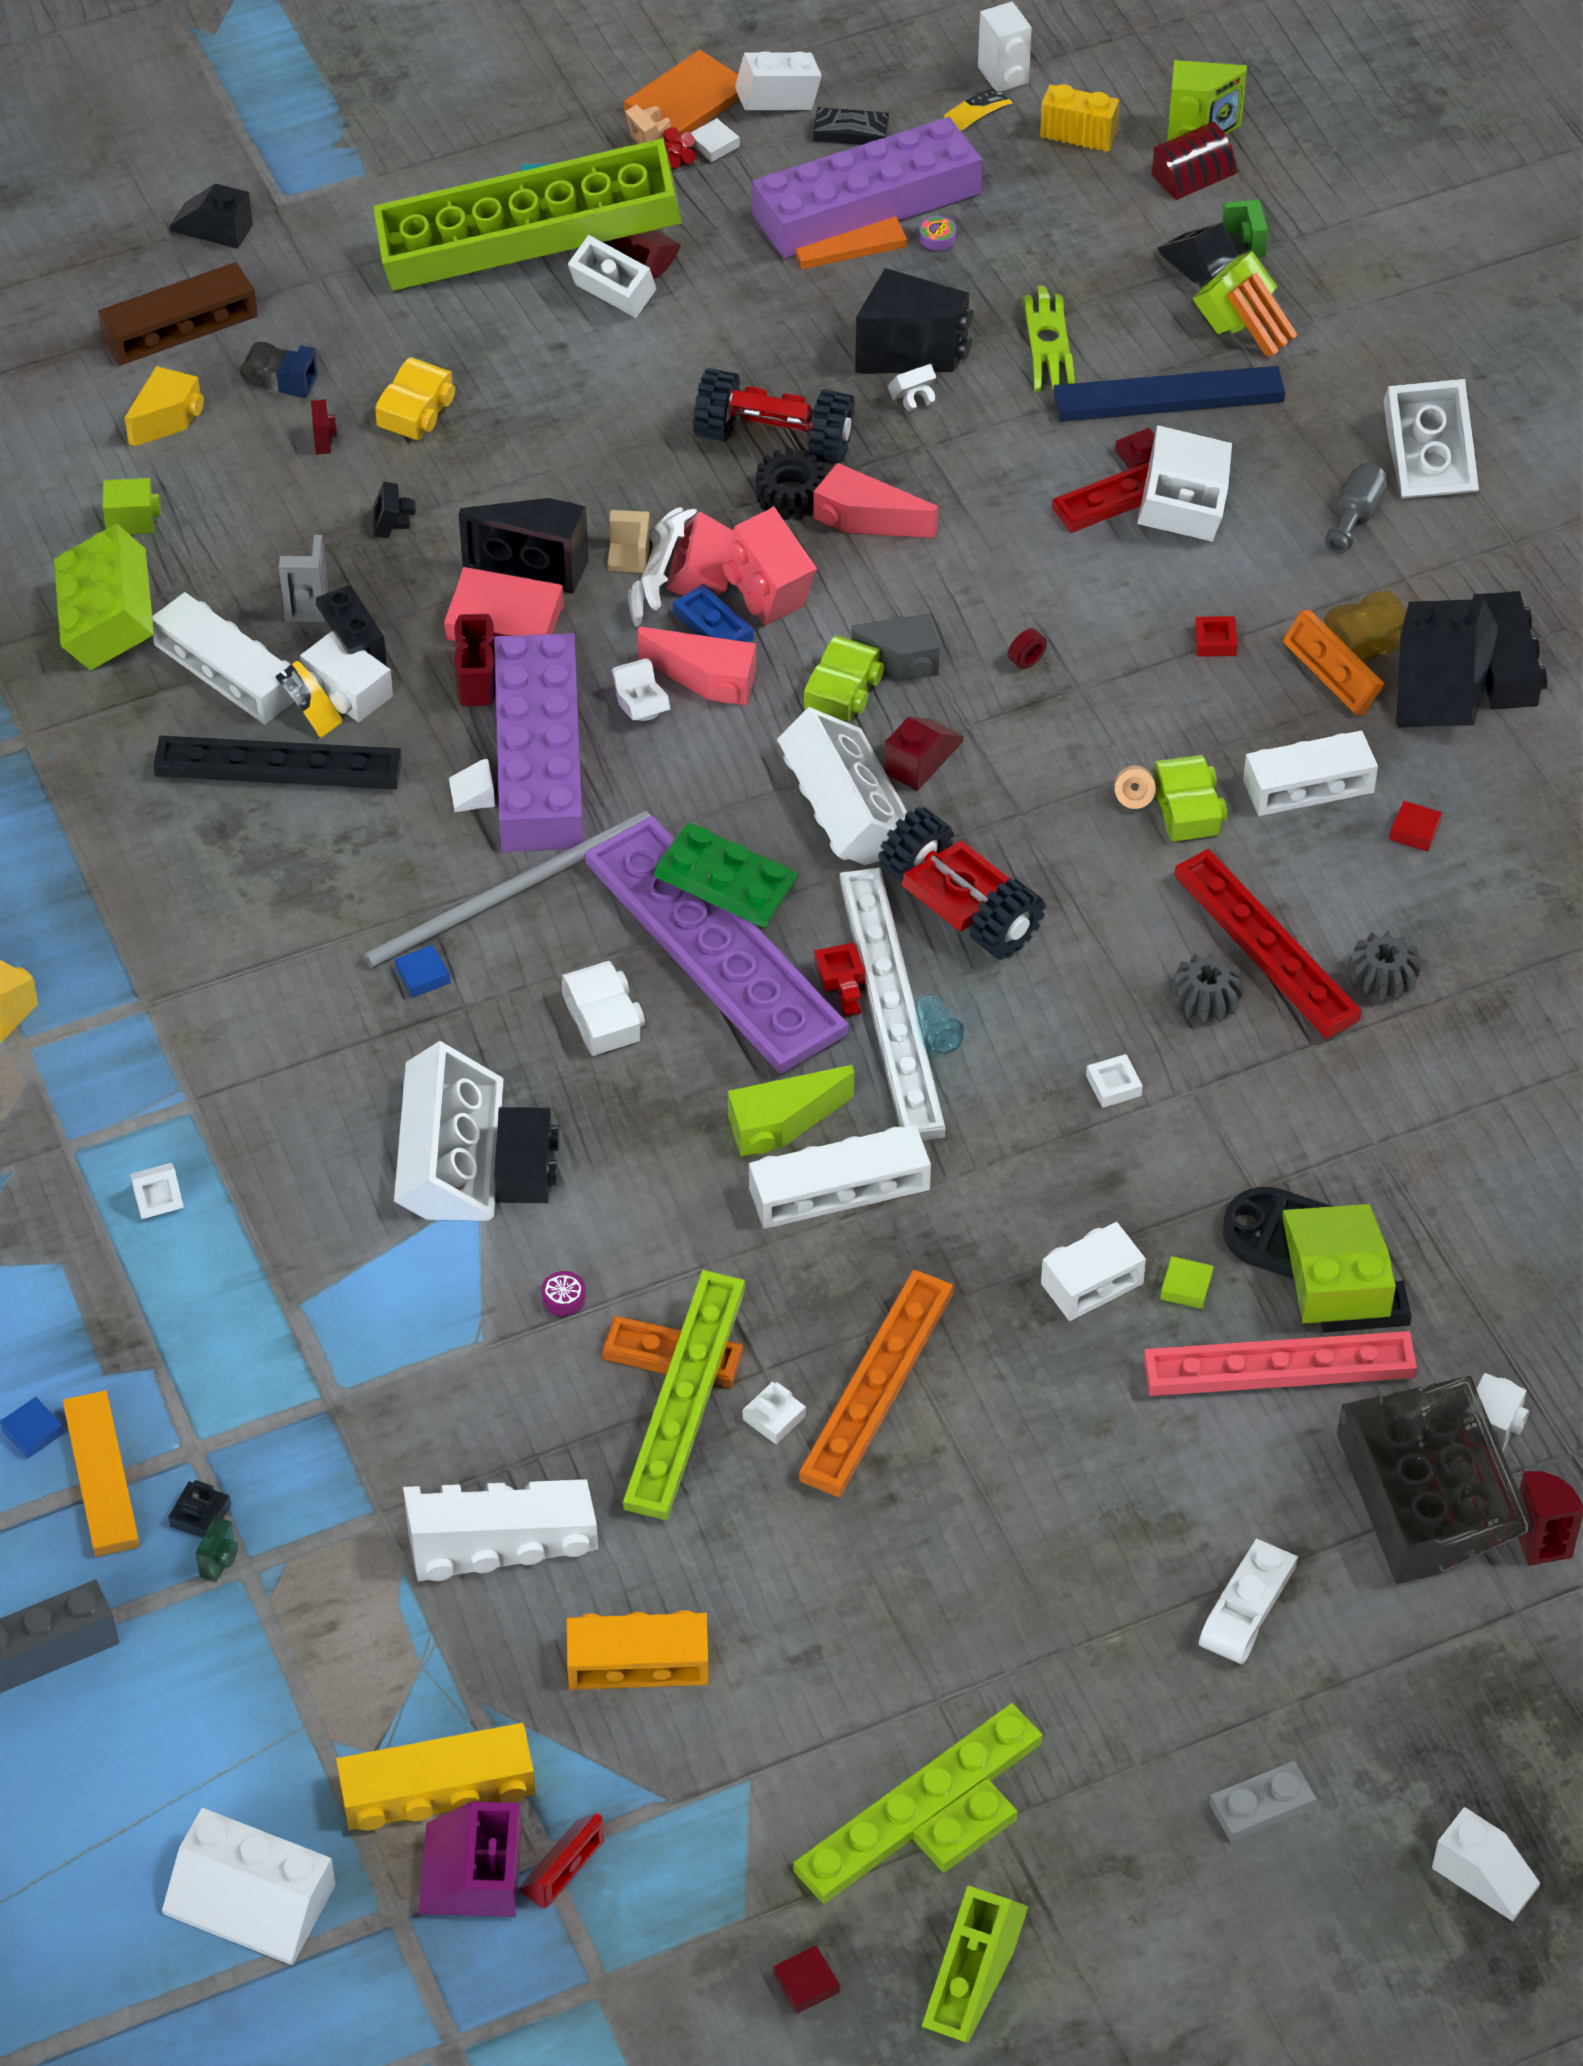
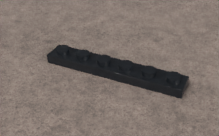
[153,735,402,790]

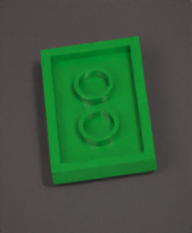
[653,822,799,929]

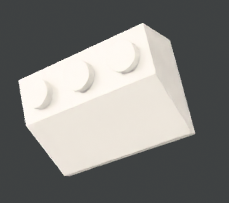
[162,1808,336,1966]

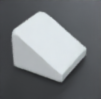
[449,759,495,812]

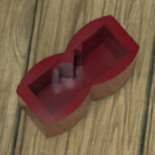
[454,614,496,706]

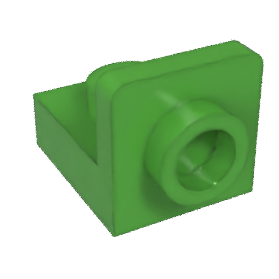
[1222,199,1268,258]

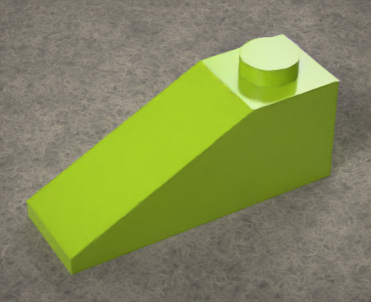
[728,1065,855,1157]
[921,1885,1029,2043]

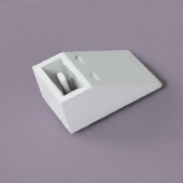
[1137,425,1232,542]

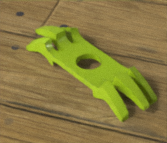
[1021,285,1075,391]

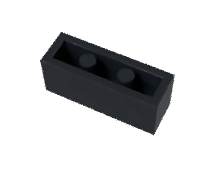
[1472,591,1547,710]

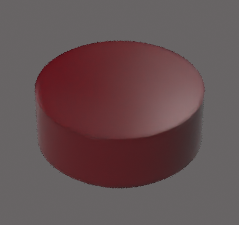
[1008,628,1047,669]

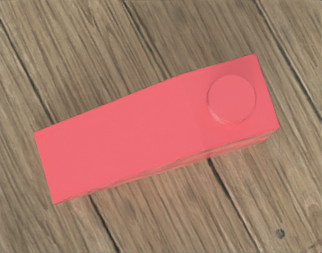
[813,463,938,538]
[637,627,756,705]

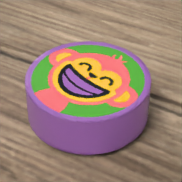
[919,216,956,251]

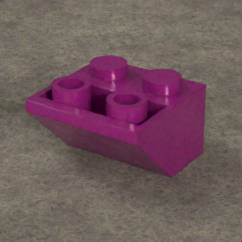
[419,1802,522,1917]

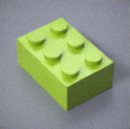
[54,523,154,671]

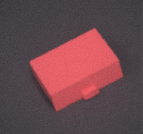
[444,567,565,641]

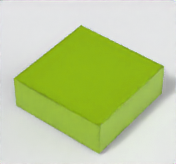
[1160,1256,1214,1309]

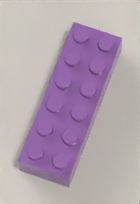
[751,117,982,258]
[494,633,583,852]

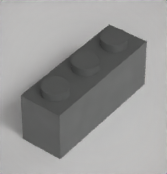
[0,1579,119,1693]

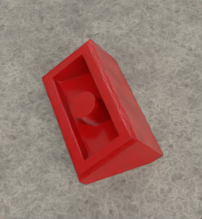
[519,1813,604,1909]

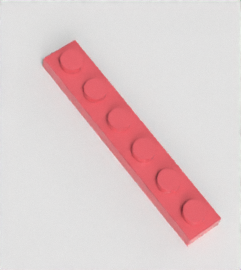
[1144,1331,1417,1396]

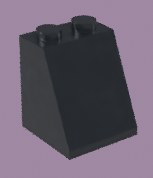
[855,268,973,374]

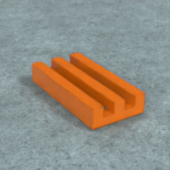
[1226,272,1297,357]

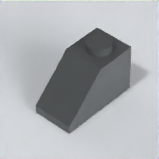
[851,614,940,681]

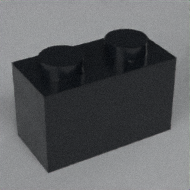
[494,1107,560,1203]

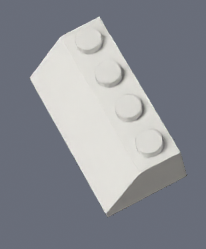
[777,707,907,865]
[394,1041,504,1221]

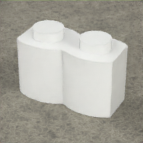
[562,961,645,1056]

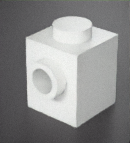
[1460,1373,1529,1455]

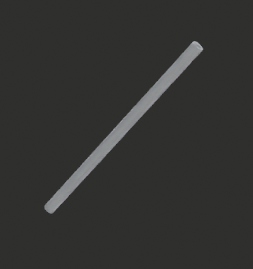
[364,810,651,968]

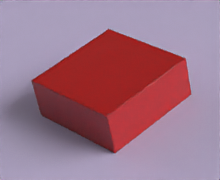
[1194,616,1238,657]
[1389,800,1442,852]

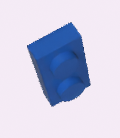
[673,584,754,642]

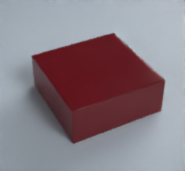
[773,1945,840,2014]

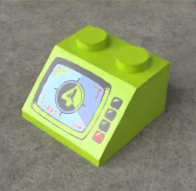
[1167,60,1247,141]

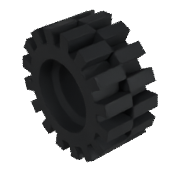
[756,448,825,520]

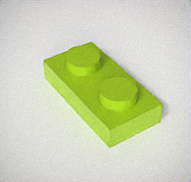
[913,1778,1018,1873]

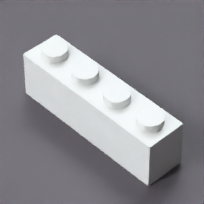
[152,592,295,725]
[749,1124,931,1229]

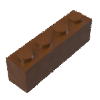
[98,262,258,366]

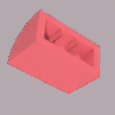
[666,511,733,596]

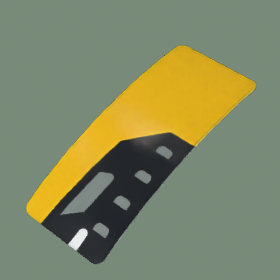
[944,88,1013,131]
[275,661,343,738]

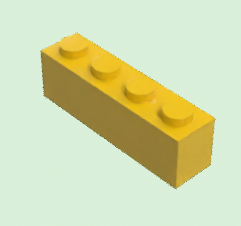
[336,1722,536,1831]

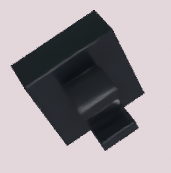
[372,481,416,538]
[168,1480,231,1541]

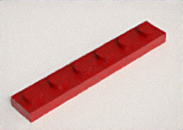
[1174,848,1361,1039]

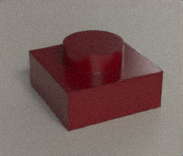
[311,399,337,455]
[1115,428,1155,469]

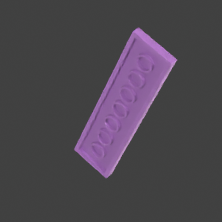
[585,815,849,1075]

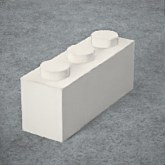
[1243,731,1378,816]

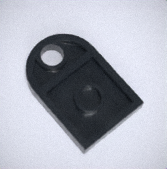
[1223,1187,1333,1279]

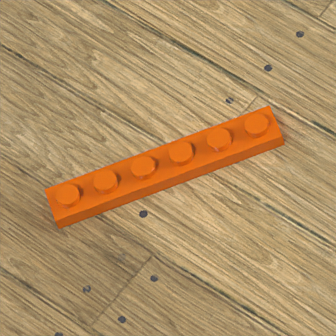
[799,1269,954,1498]

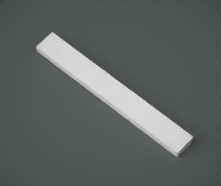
[840,867,946,1141]

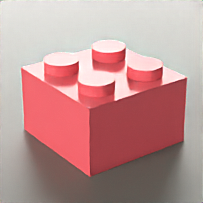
[723,507,817,626]

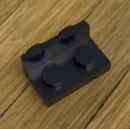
[316,585,387,667]

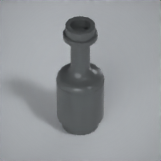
[1325,463,1387,554]

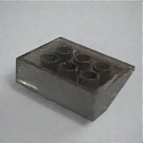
[1337,1375,1533,1584]

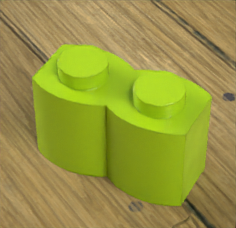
[1192,250,1277,335]
[804,635,884,723]
[1153,755,1227,842]

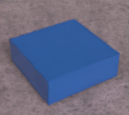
[394,945,451,998]
[0,1397,64,1458]

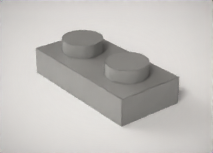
[1209,1761,1317,1843]

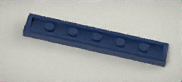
[1053,366,1285,422]

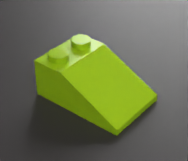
[1282,1204,1396,1324]

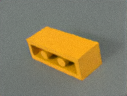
[567,1610,709,1690]

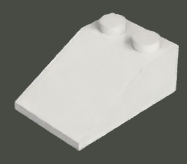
[1383,379,1479,499]

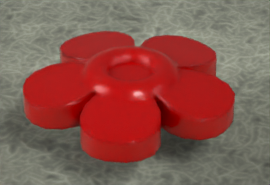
[663,127,696,169]

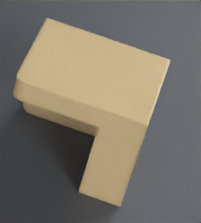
[608,510,651,573]

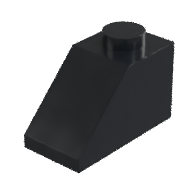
[170,183,253,249]
[1157,222,1238,283]

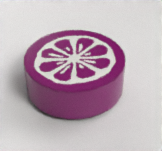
[541,1271,586,1316]

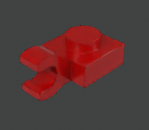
[814,942,865,1016]

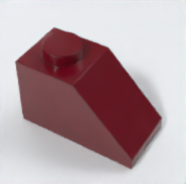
[884,716,964,791]

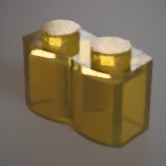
[1324,591,1407,663]

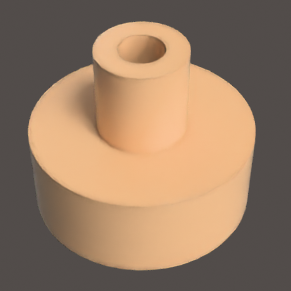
[1114,765,1156,809]

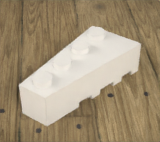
[403,1479,598,1582]

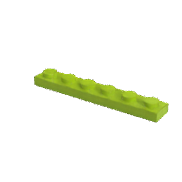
[623,1270,746,1521]
[793,1703,1043,1905]

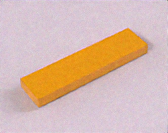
[63,1390,140,1557]

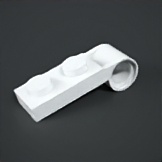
[1199,1538,1298,1665]

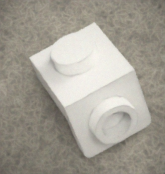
[612,658,671,721]

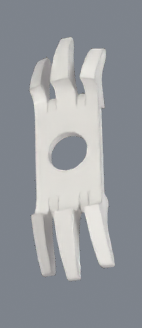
[628,507,697,627]

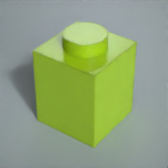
[102,478,161,534]

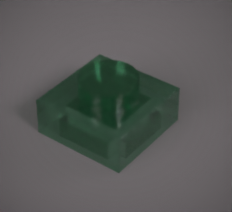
[195,1516,238,1583]

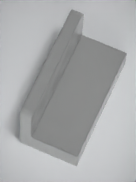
[279,535,328,622]

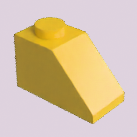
[124,366,204,446]

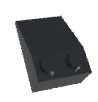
[458,498,589,594]
[1396,599,1499,727]

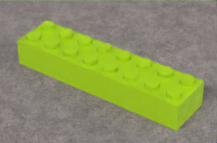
[373,138,682,291]

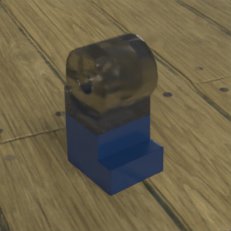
[240,342,318,398]

